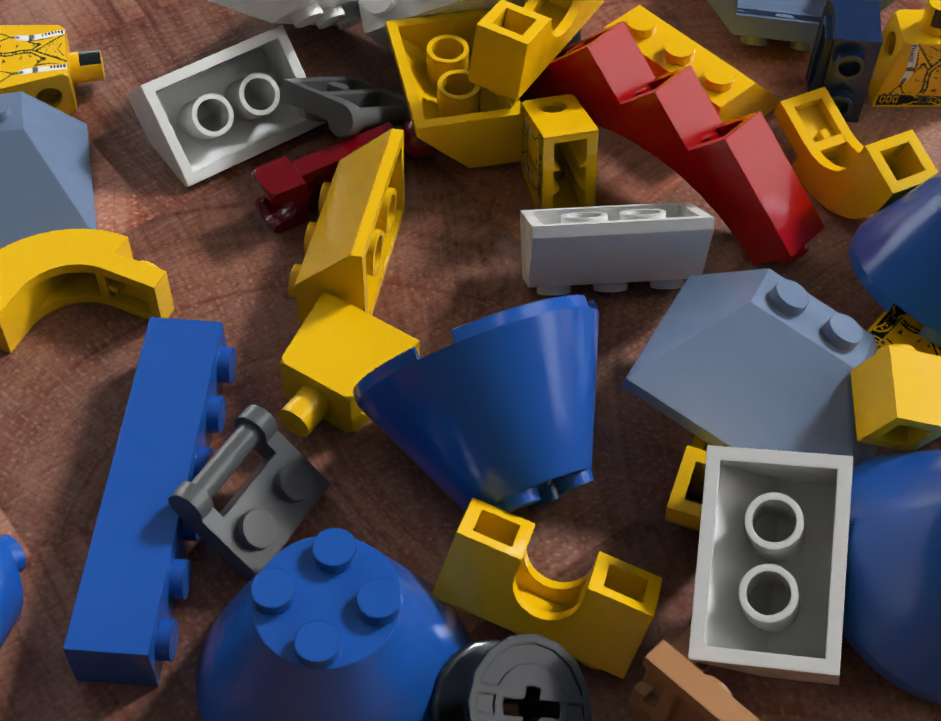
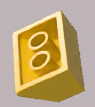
[604,5,780,123]
[386,8,525,168]
[288,128,405,323]

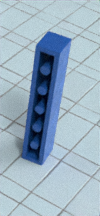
[63,317,236,687]

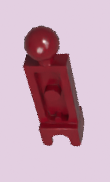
[251,119,436,234]

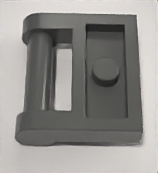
[280,75,411,137]
[168,404,331,582]

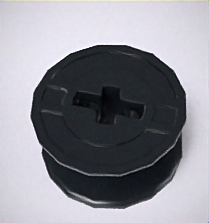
[430,634,592,721]

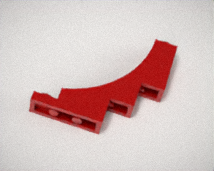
[519,21,825,265]

